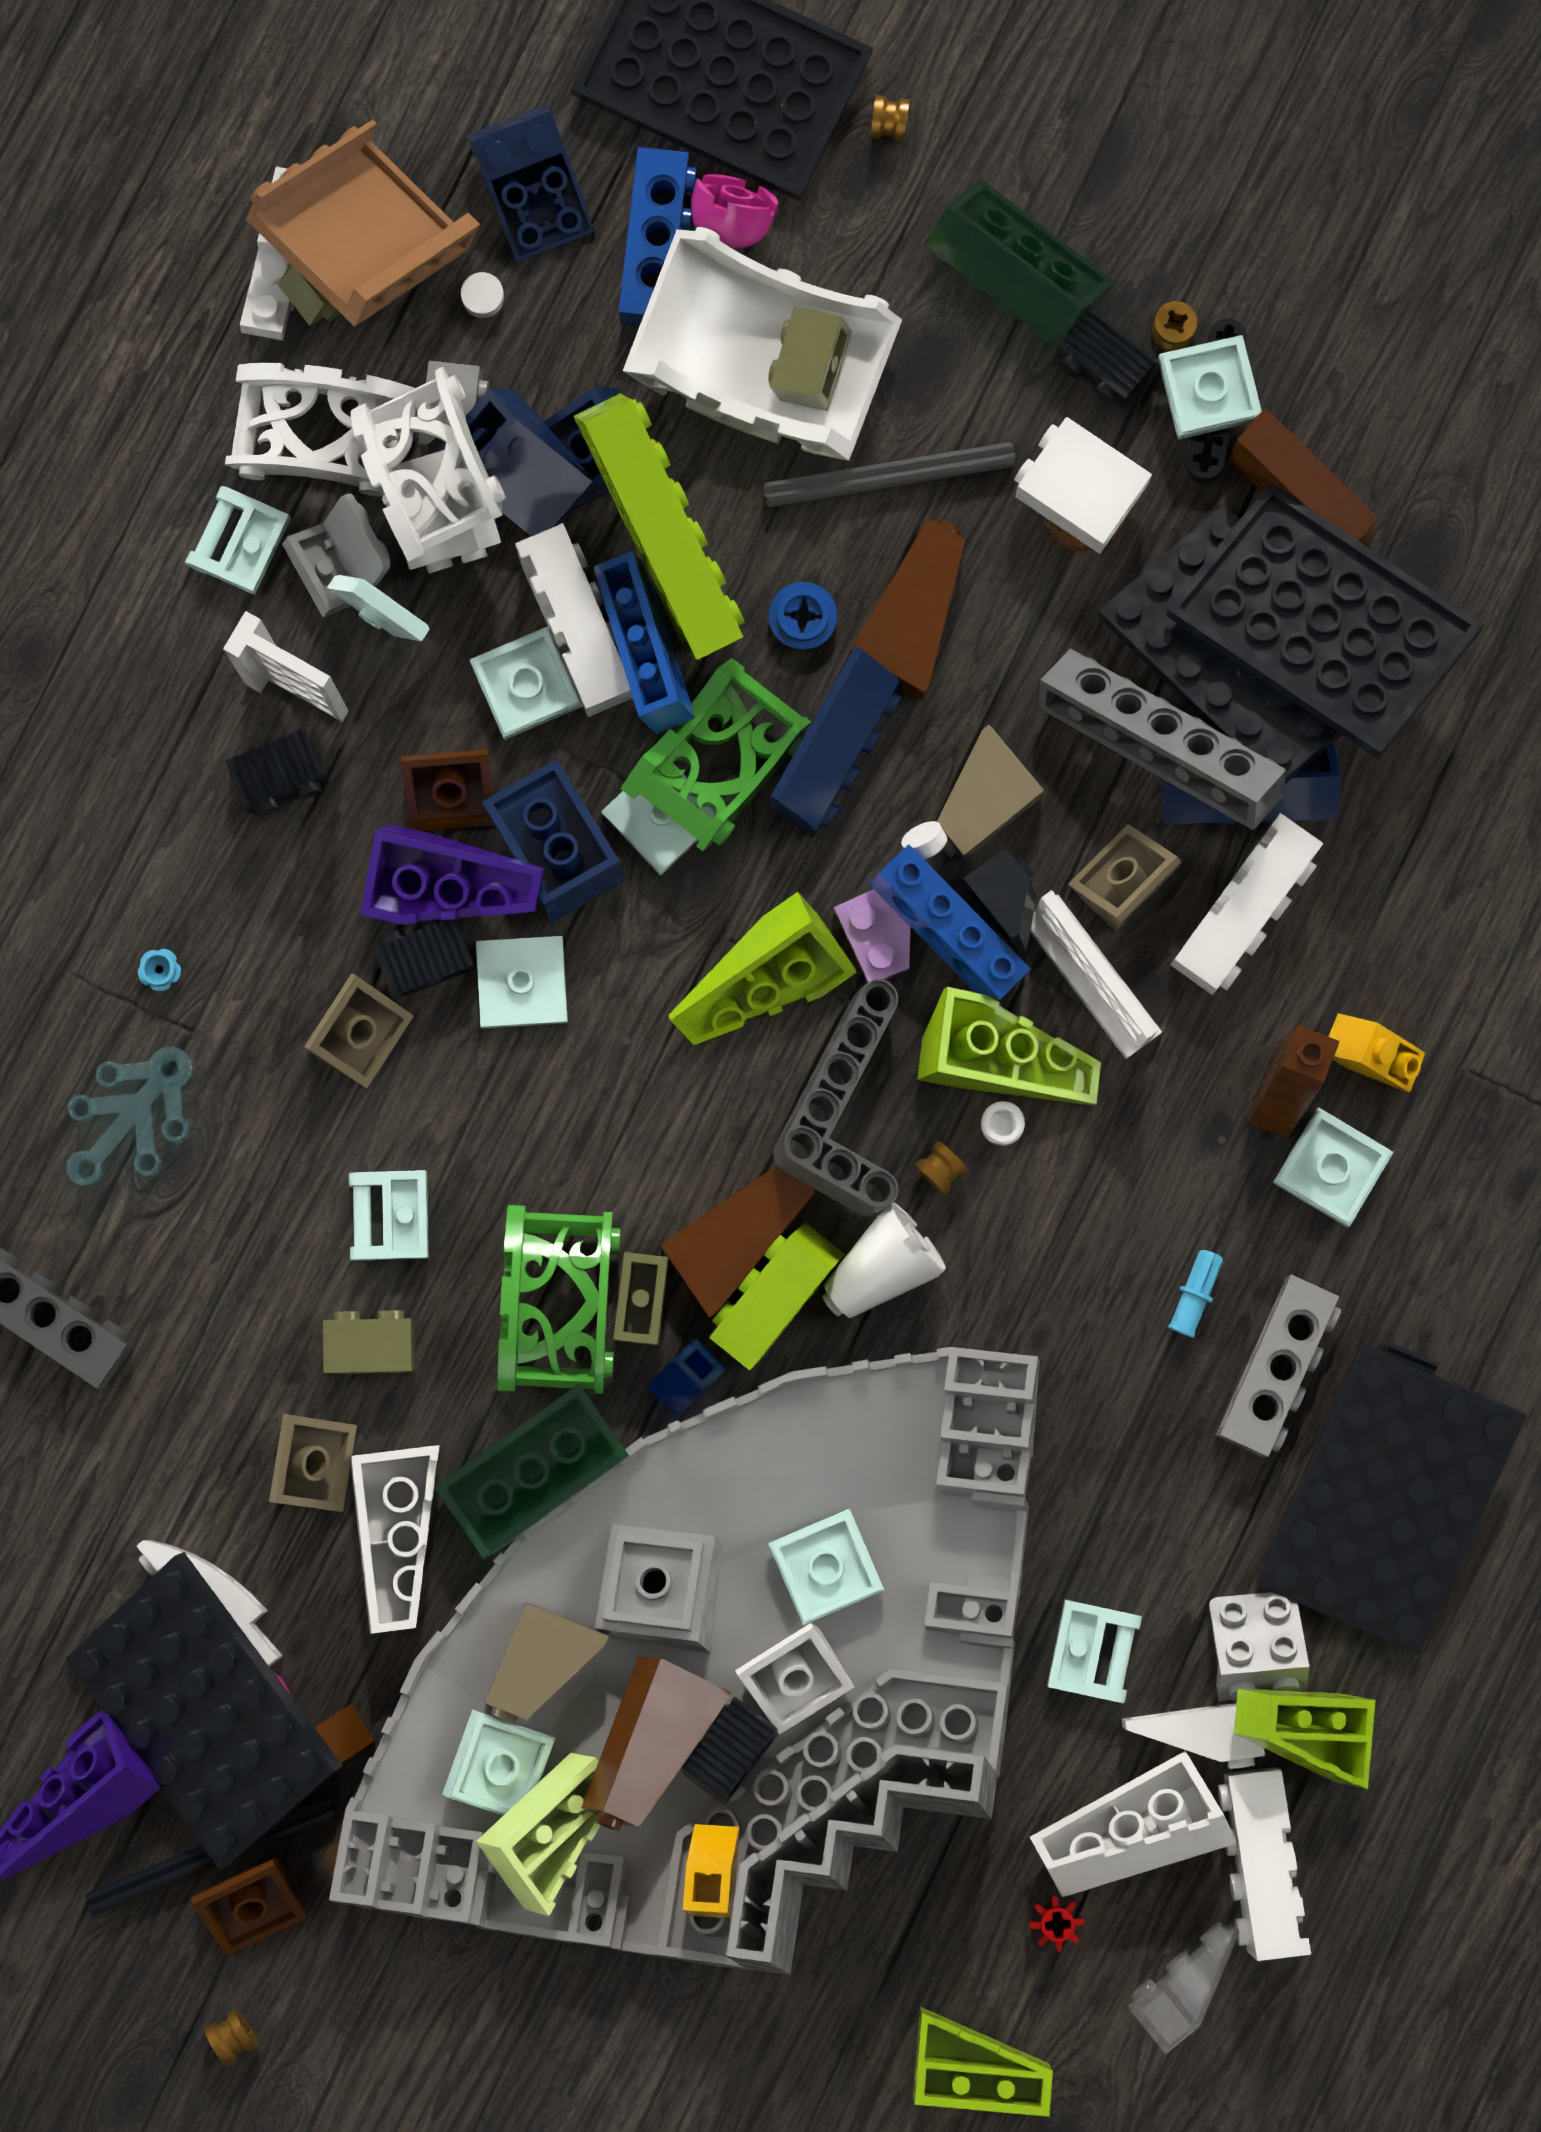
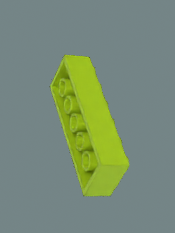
[573,394,745,660]

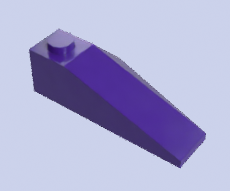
[360,824,545,924]
[0,1709,161,1880]

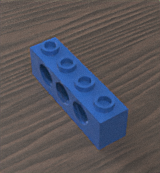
[619,147,697,326]
[594,550,695,734]
[868,844,1030,1001]

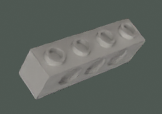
[1215,1275,1341,1457]

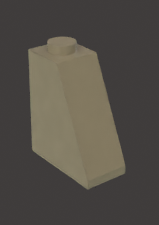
[937,725,1044,862]
[485,1602,609,1724]

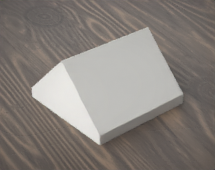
[735,1623,854,1735]

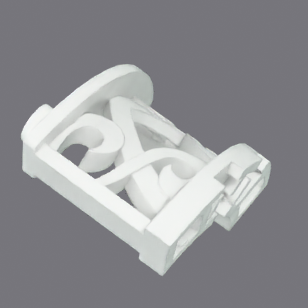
[225,363,415,496]
[351,367,506,562]

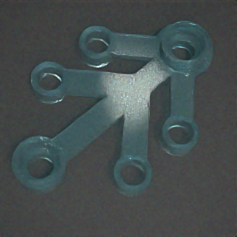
[66,1047,192,1186]

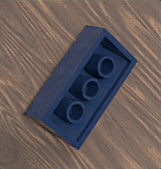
[771,646,903,836]
[1160,743,1341,825]

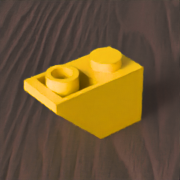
[1329,1013,1425,1093]
[683,1824,740,1918]

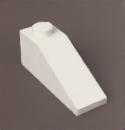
[1122,1703,1265,1769]

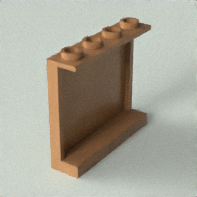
[246,120,480,327]

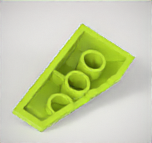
[668,892,857,1045]
[917,987,1101,1106]

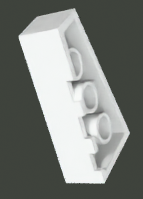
[515,523,633,717]
[1170,813,1323,995]
[350,1445,439,1634]
[1030,1751,1237,1897]
[1218,1767,1311,1961]

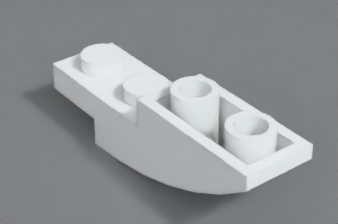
[240,167,294,340]
[137,1540,283,1667]

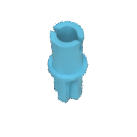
[1168,1250,1223,1338]

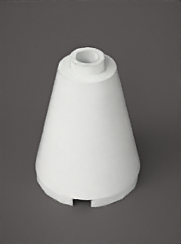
[822,1203,946,1318]

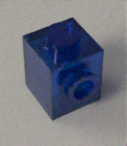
[647,1339,726,1418]

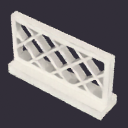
[223,611,348,722]
[1030,890,1162,1059]

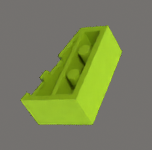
[709,1222,845,1371]
[1234,1689,1376,1789]
[913,2007,1053,2117]

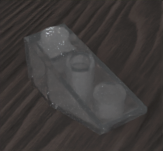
[1128,1922,1239,2054]

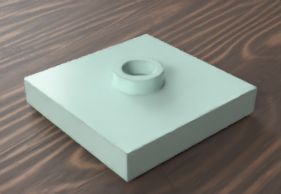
[1158,335,1262,439]
[327,575,429,641]
[470,626,583,740]
[601,764,715,876]
[476,936,568,1029]
[1273,1107,1393,1228]
[768,1508,885,1625]
[442,1709,555,1816]

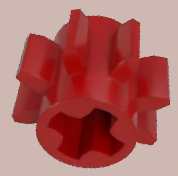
[1028,1894,1085,1952]

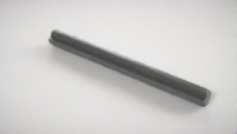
[763,442,1016,507]

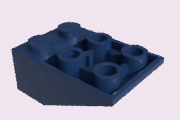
[466,105,595,262]
[437,388,595,537]

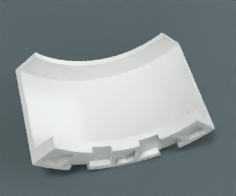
[623,227,902,461]

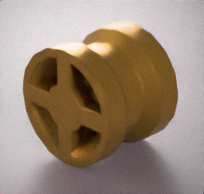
[870,95,910,142]
[1152,301,1197,352]
[914,1141,969,1196]
[205,2009,259,2066]

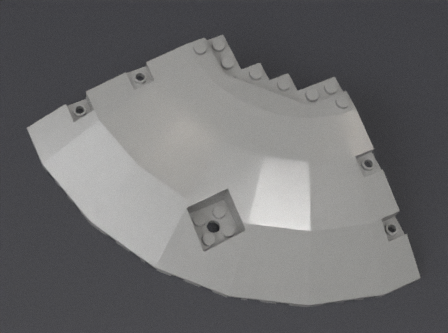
[329,1347,1040,1975]

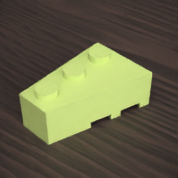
[476,1753,601,1916]

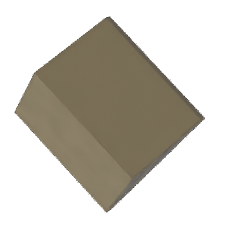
[1068,824,1181,931]
[304,974,414,1088]
[269,1414,357,1512]

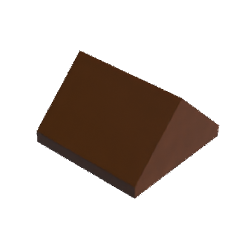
[401,749,494,831]
[191,1854,307,1956]

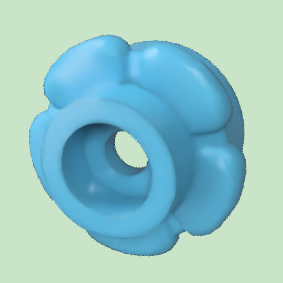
[138,949,181,991]

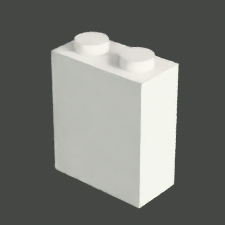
[1014,417,1152,554]
[392,450,501,573]

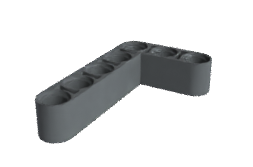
[773,979,899,1217]

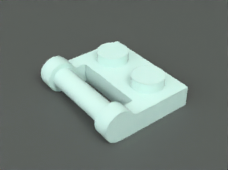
[185,486,291,595]
[349,1170,429,1261]
[1047,1599,1142,1703]

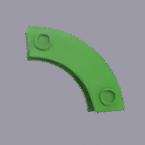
[620,658,812,851]
[498,1205,620,1394]

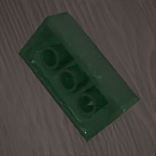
[924,180,1115,348]
[434,1384,630,1560]

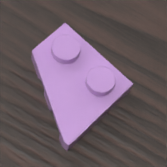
[833,889,910,983]

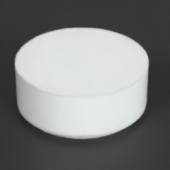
[461,272,504,318]
[901,821,947,859]
[981,1101,1025,1146]

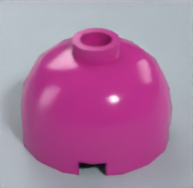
[690,174,779,250]

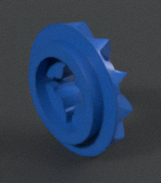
[769,582,837,651]

